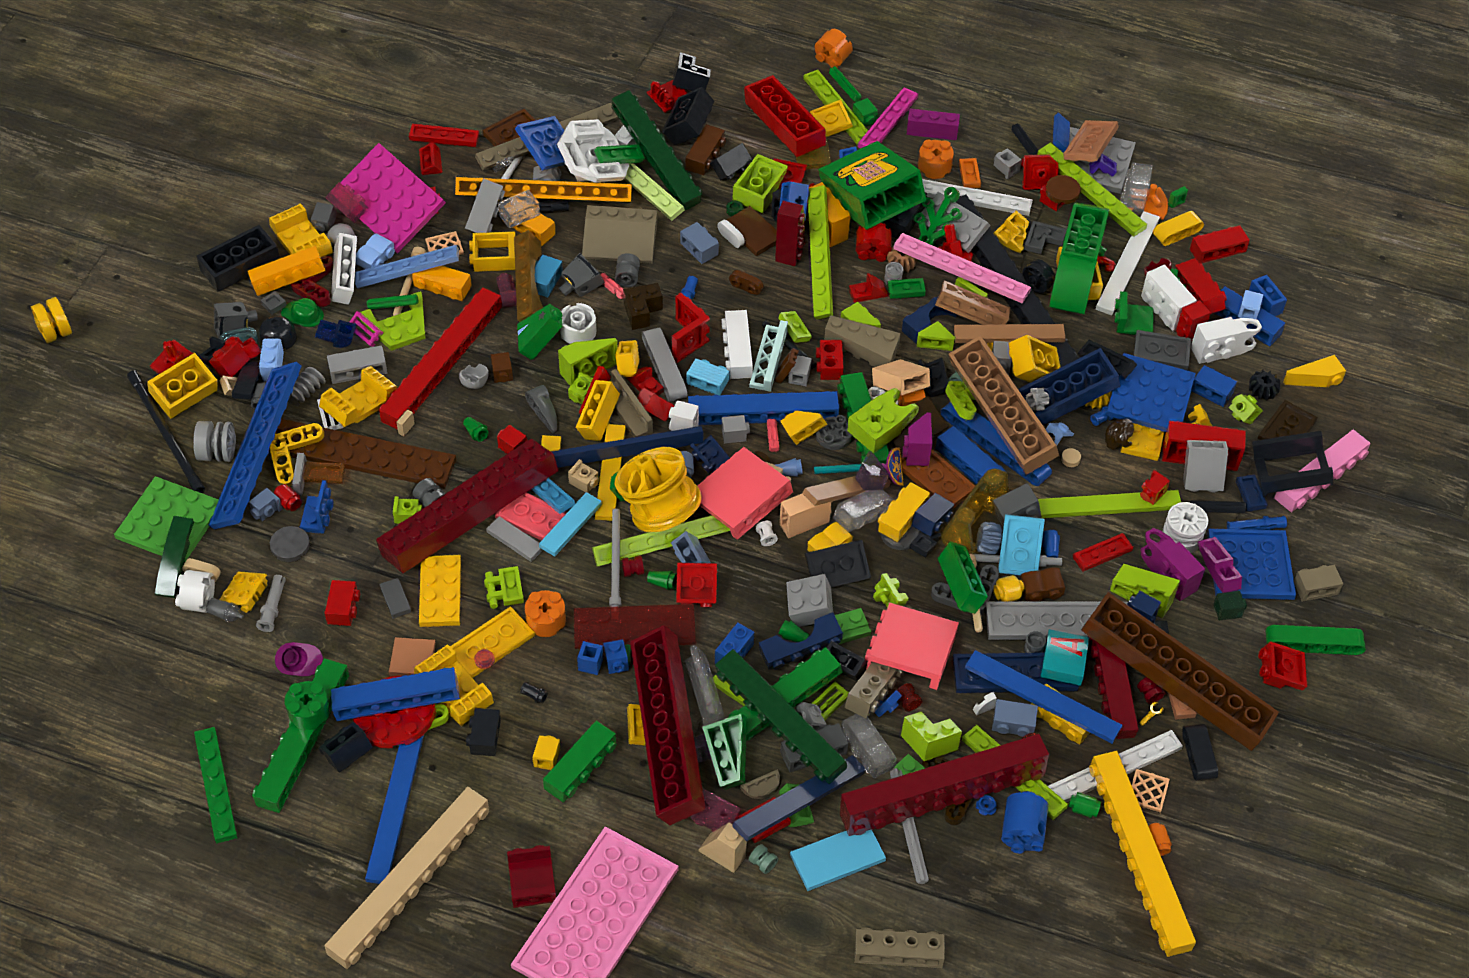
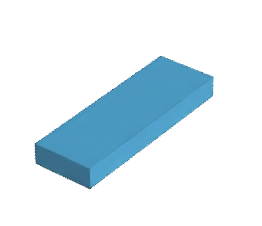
[531,478,575,514]

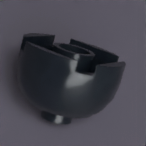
[259,315,297,350]

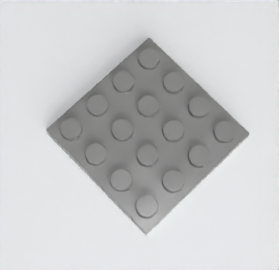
[1058,127,1136,194]

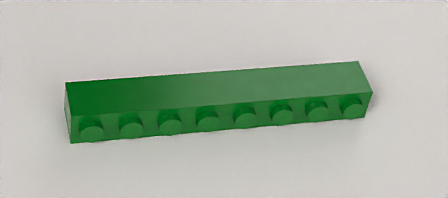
[252,658,349,814]

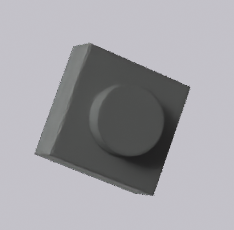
[260,291,287,315]

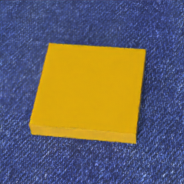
[810,100,853,137]

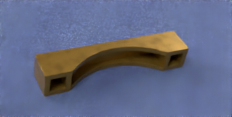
[514,230,543,322]

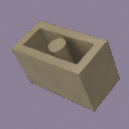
[1294,565,1343,601]

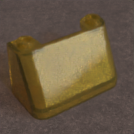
[941,469,1009,554]

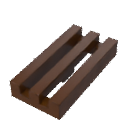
[774,348,799,384]

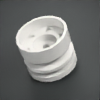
[1162,502,1208,553]

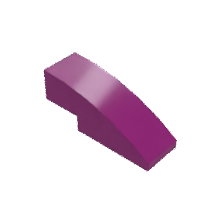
[1197,537,1242,594]

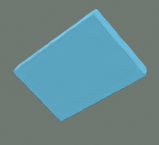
[998,514,1045,575]

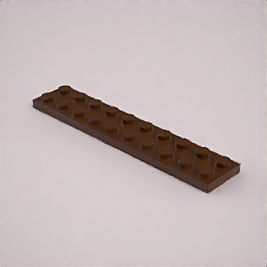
[269,419,456,489]

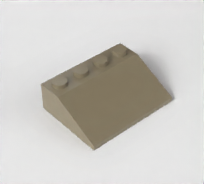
[582,205,657,264]

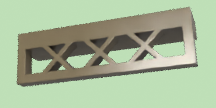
[610,369,653,437]

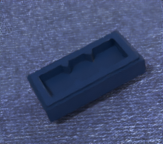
[1236,474,1267,511]

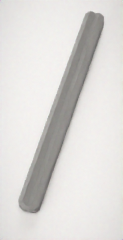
[890,768,929,884]

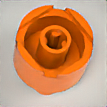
[815,29,853,68]
[918,139,954,179]
[525,590,566,637]

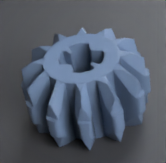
[976,522,1002,555]

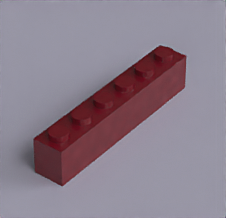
[1088,636,1139,739]

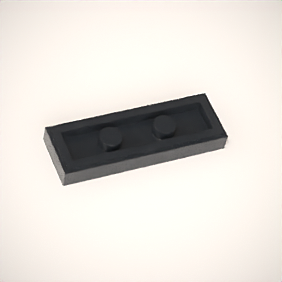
[232,362,261,400]

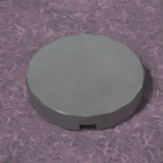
[270,526,310,562]

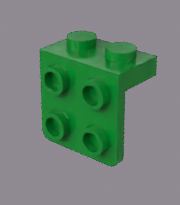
[1114,291,1153,335]

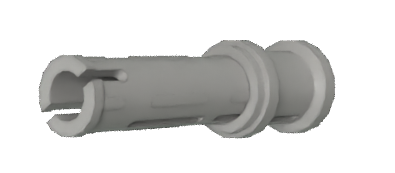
[256,575,286,632]

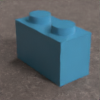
[535,255,563,297]

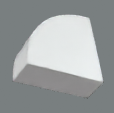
[973,692,996,715]

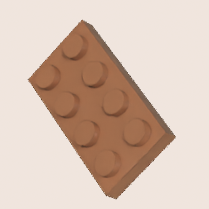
[1063,120,1119,162]

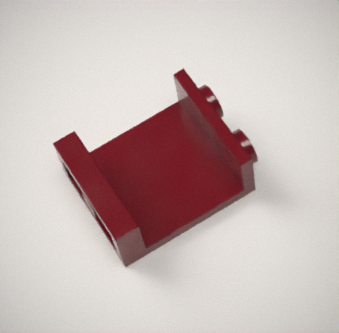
[507,845,556,908]

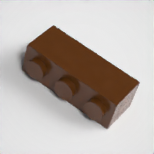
[685,124,726,176]

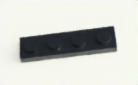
[1078,339,1137,379]

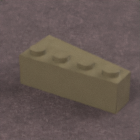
[824,315,901,367]

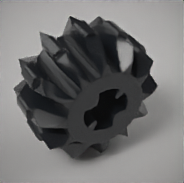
[1249,370,1281,401]

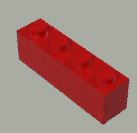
[1175,258,1227,314]

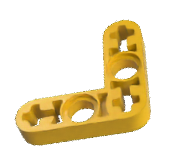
[269,423,324,487]

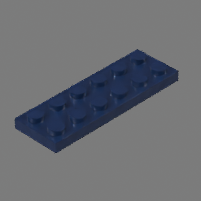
[952,653,1079,693]

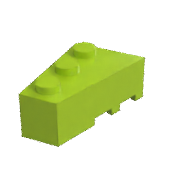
[1110,564,1180,619]

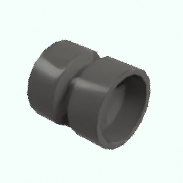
[615,253,640,287]
[413,478,446,508]

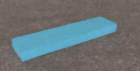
[539,492,602,557]

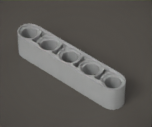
[642,327,687,402]

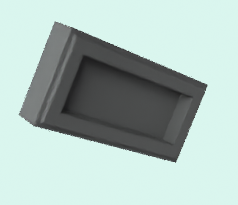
[379,578,411,619]

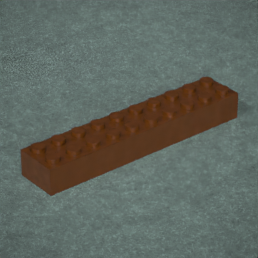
[1081,592,1279,751]

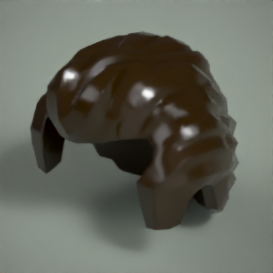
[1105,419,1134,450]

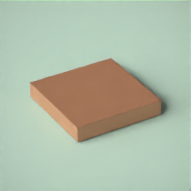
[389,637,436,676]

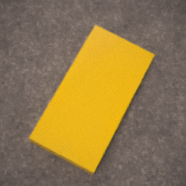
[450,606,535,678]

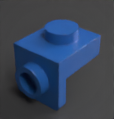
[603,639,629,674]
[875,690,902,717]

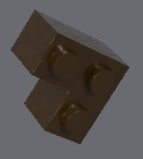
[623,283,663,330]

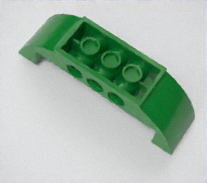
[1049,202,1110,314]

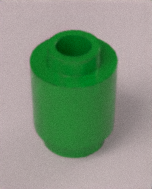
[1068,792,1101,818]

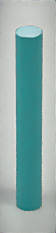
[814,464,867,474]

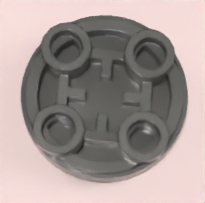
[815,415,853,450]

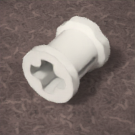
[756,520,778,546]

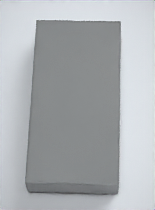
[292,453,307,495]

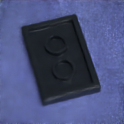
[805,540,871,587]

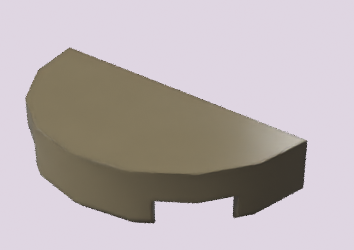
[740,769,780,799]

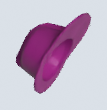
[275,642,323,676]

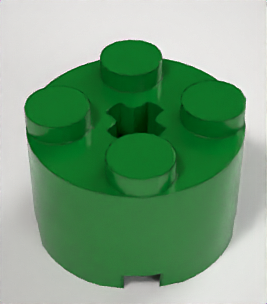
[285,681,330,730]

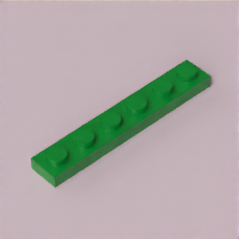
[194,727,238,844]

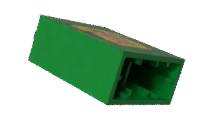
[818,141,926,230]

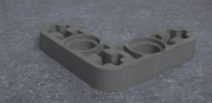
[931,564,999,615]

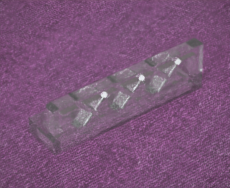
[685,645,725,726]

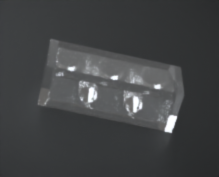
[1120,163,1153,213]
[833,485,893,532]
[841,714,896,779]

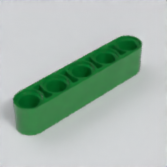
[1265,625,1366,655]

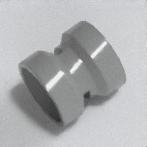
[884,262,903,284]

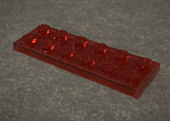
[574,604,696,649]

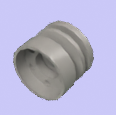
[194,421,236,462]

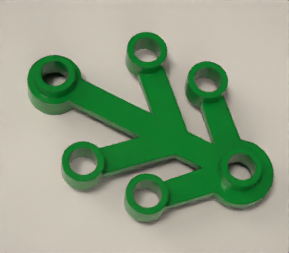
[914,187,962,246]

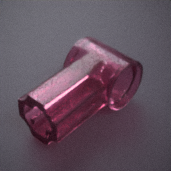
[496,273,517,307]

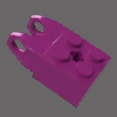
[1141,528,1205,601]

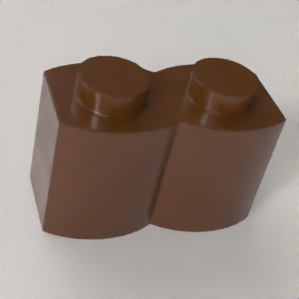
[1020,568,1065,602]

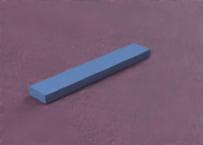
[355,245,459,288]

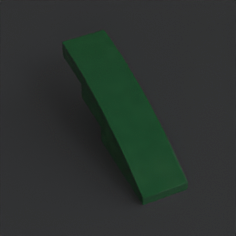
[155,516,194,598]

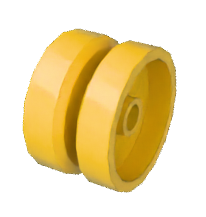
[30,297,72,343]

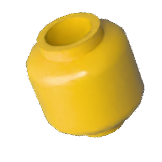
[993,575,1024,602]

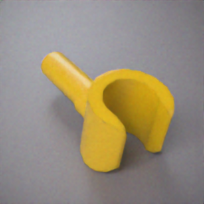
[1139,702,1164,726]

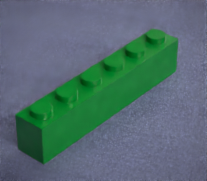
[837,372,889,473]
[728,647,842,742]

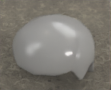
[327,223,355,246]
[459,364,489,389]

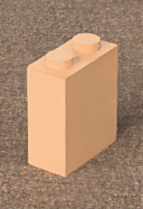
[872,359,930,395]
[780,494,833,539]

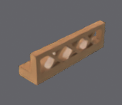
[935,280,1010,325]

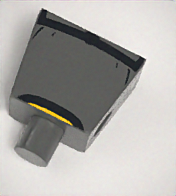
[559,253,605,297]
[214,302,258,340]

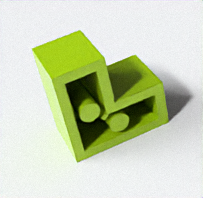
[901,712,962,761]

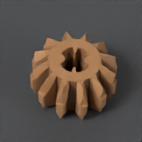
[887,247,917,272]

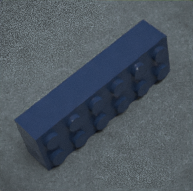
[1018,348,1120,425]

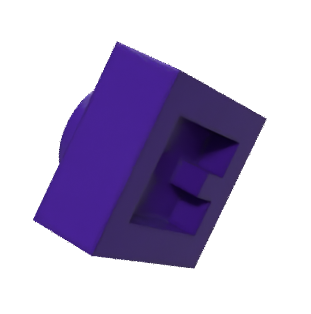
[1089,154,1117,177]

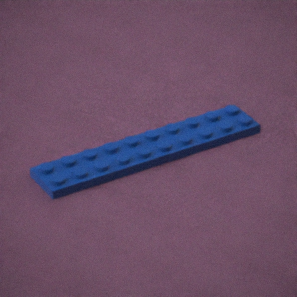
[209,362,302,529]

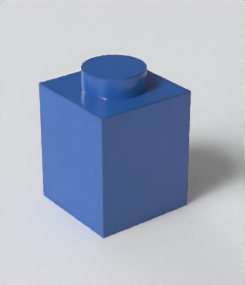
[577,641,603,675]

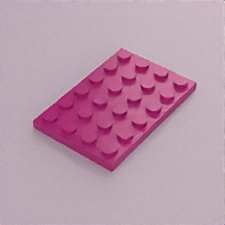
[331,143,446,254]

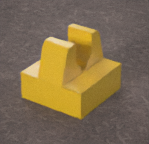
[1188,404,1212,426]

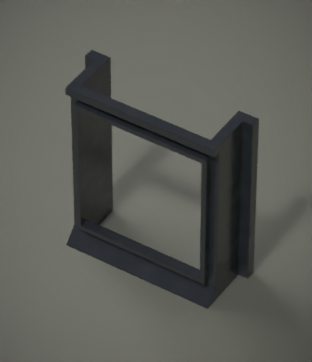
[1252,431,1333,498]

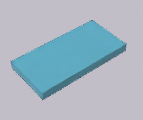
[790,829,886,891]

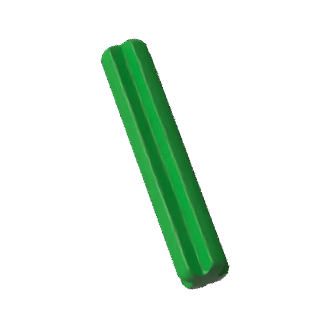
[829,66,861,102]
[366,294,419,309]

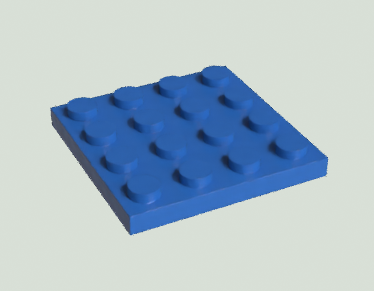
[1106,353,1196,432]
[1207,529,1296,600]

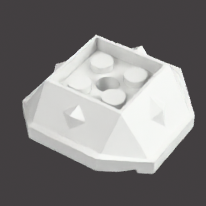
[557,119,629,183]

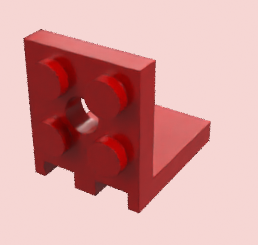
[672,293,710,363]

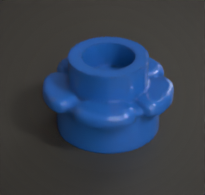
[976,795,997,816]

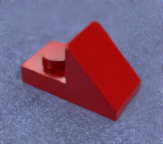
[849,273,888,303]
[626,367,664,395]
[637,387,675,422]

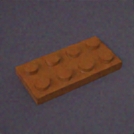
[901,449,976,508]

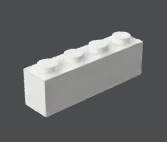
[331,233,357,305]
[721,310,753,379]

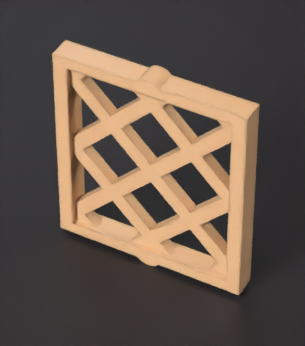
[425,231,464,255]
[1132,769,1170,813]

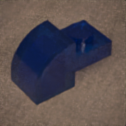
[315,320,357,348]

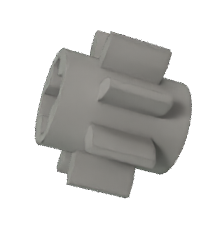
[1026,388,1049,411]

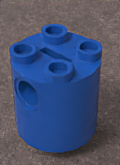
[1001,791,1049,854]

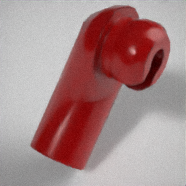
[1097,256,1116,272]

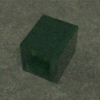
[1213,591,1247,621]

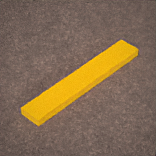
[595,424,626,521]

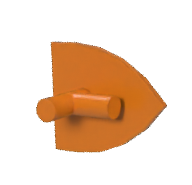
[1130,184,1168,220]

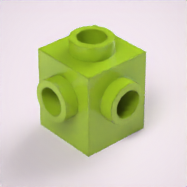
[1229,394,1263,424]

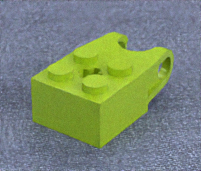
[847,388,919,453]

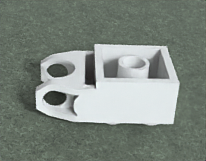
[1191,317,1262,364]

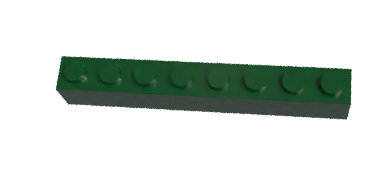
[611,90,702,212]
[715,649,847,784]

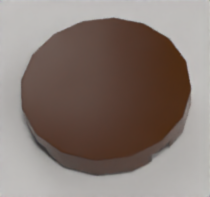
[1046,175,1081,204]

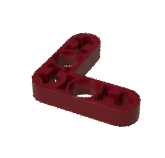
[291,256,333,307]

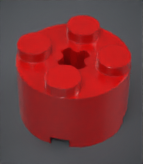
[856,223,892,262]

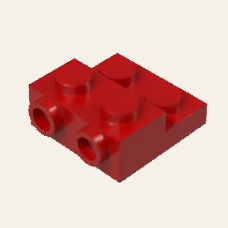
[676,563,717,607]
[1258,641,1307,690]

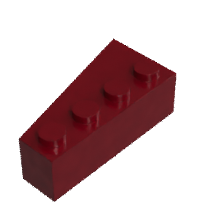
[775,201,806,266]

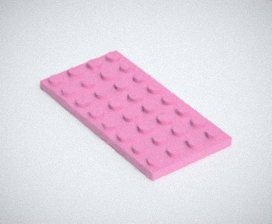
[511,827,678,978]

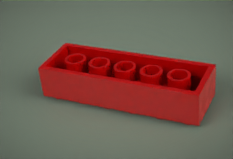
[744,75,826,157]

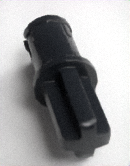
[534,199,569,213]

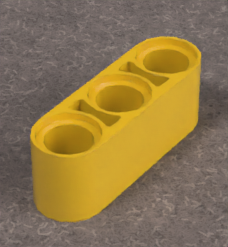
[1153,211,1204,246]

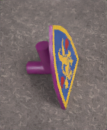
[874,448,903,486]

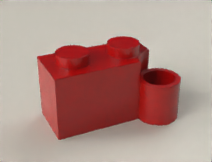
[209,337,261,378]

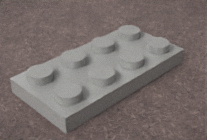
[918,192,990,253]

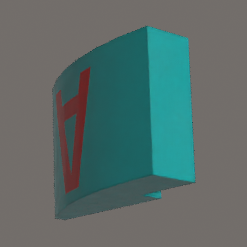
[1041,629,1089,686]

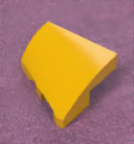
[993,210,1029,253]

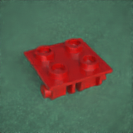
[646,80,687,113]

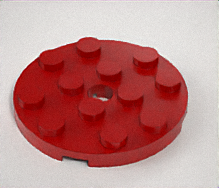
[353,676,436,748]

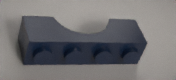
[902,290,969,344]
[759,612,843,670]

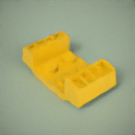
[269,203,333,257]
[319,366,397,427]
[414,644,494,726]

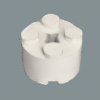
[560,303,597,344]
[175,570,215,613]

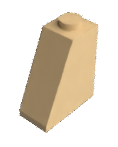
[699,823,747,873]

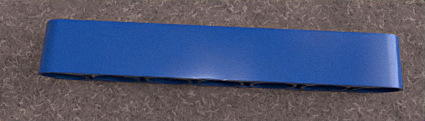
[940,401,1052,486]

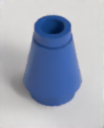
[1042,530,1060,558]

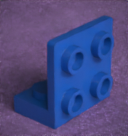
[300,480,333,534]

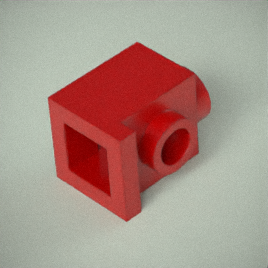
[1140,470,1170,505]

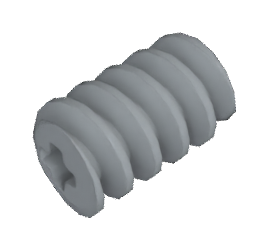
[288,367,326,407]

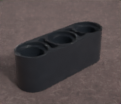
[1182,724,1218,781]

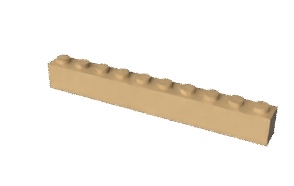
[324,787,489,969]

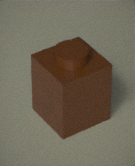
[490,352,513,383]

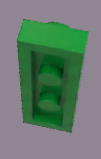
[594,144,645,164]

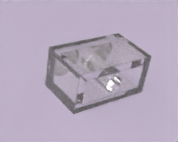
[498,190,540,228]

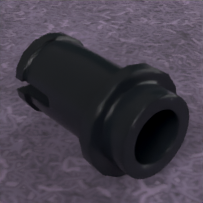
[520,682,548,703]

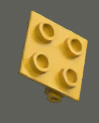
[219,572,268,613]

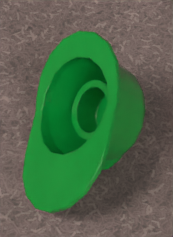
[281,298,324,327]

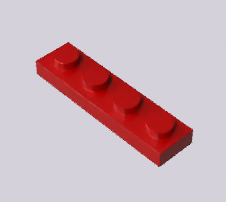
[409,123,479,147]

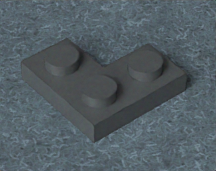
[1024,221,1067,254]

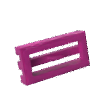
[347,311,384,347]

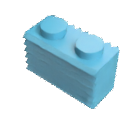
[687,358,729,395]

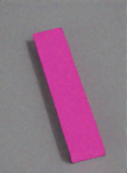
[858,87,918,148]

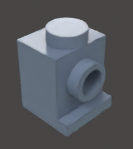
[249,488,282,521]

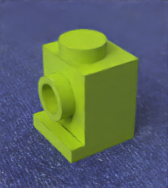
[568,372,593,404]
[393,496,423,524]

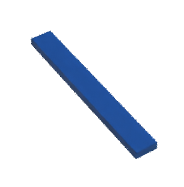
[965,650,1122,744]
[365,735,424,884]

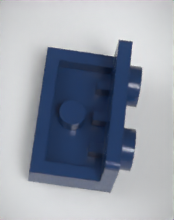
[690,435,730,474]

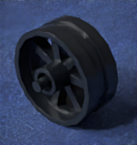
[1022,259,1055,293]

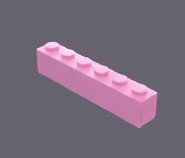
[1274,429,1370,513]

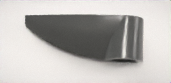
[525,385,557,434]

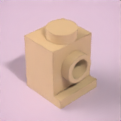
[568,459,599,493]

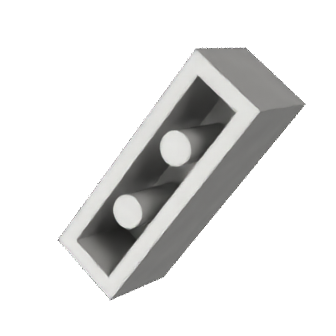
[465,178,505,233]
[327,345,388,384]

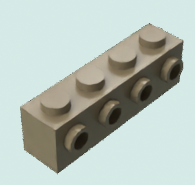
[845,662,904,719]
[854,928,944,968]

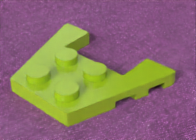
[357,291,426,351]

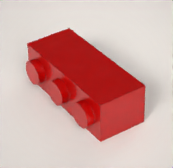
[1190,225,1250,264]

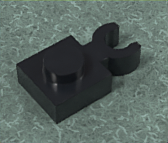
[909,532,941,558]

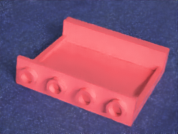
[697,447,793,540]
[865,603,959,690]

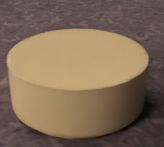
[1061,448,1081,467]

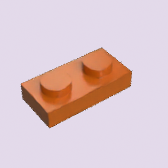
[959,158,981,188]

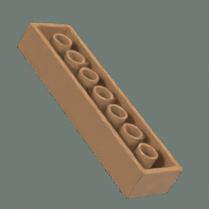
[948,335,1059,475]

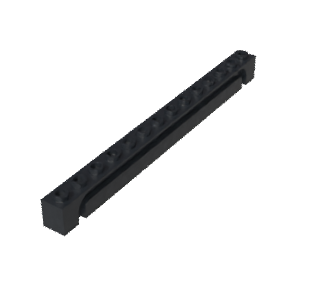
[956,194,1079,367]

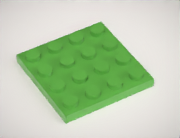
[114,476,219,562]

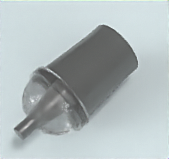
[206,598,244,622]

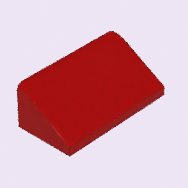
[419,142,442,175]

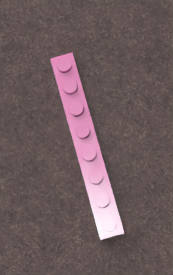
[894,233,1031,303]

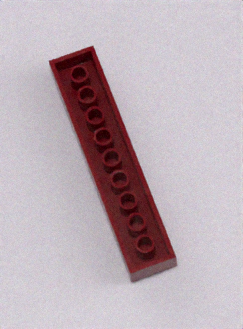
[376,438,559,573]
[630,625,706,825]
[840,734,1049,836]

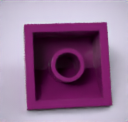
[902,412,932,466]

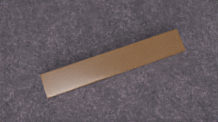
[954,324,1065,343]
[802,471,891,506]

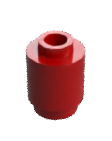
[274,484,302,511]

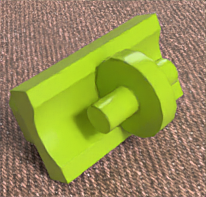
[873,573,908,608]

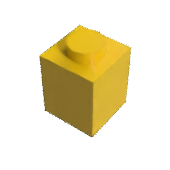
[533,735,560,770]

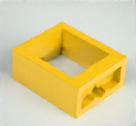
[469,232,516,272]

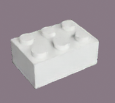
[1141,265,1197,332]

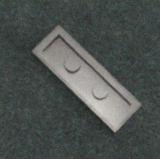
[486,516,543,562]

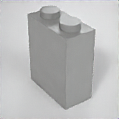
[1183,440,1228,492]

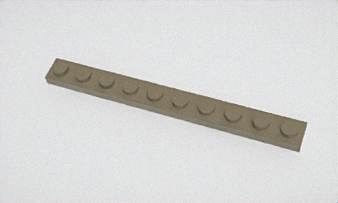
[475,102,619,171]

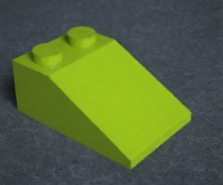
[733,154,788,213]
[558,338,618,386]

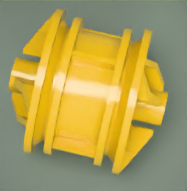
[615,447,702,532]

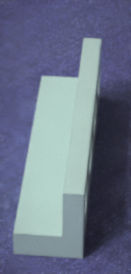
[749,320,788,392]

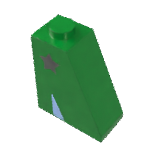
[517,304,563,360]

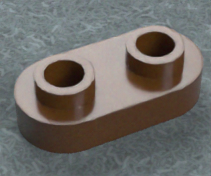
[729,270,764,295]

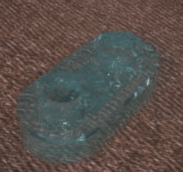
[220,327,258,342]

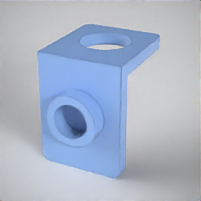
[1046,422,1074,445]

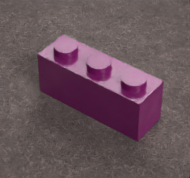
[906,109,960,140]

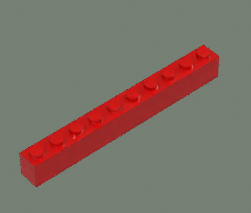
[379,287,502,430]

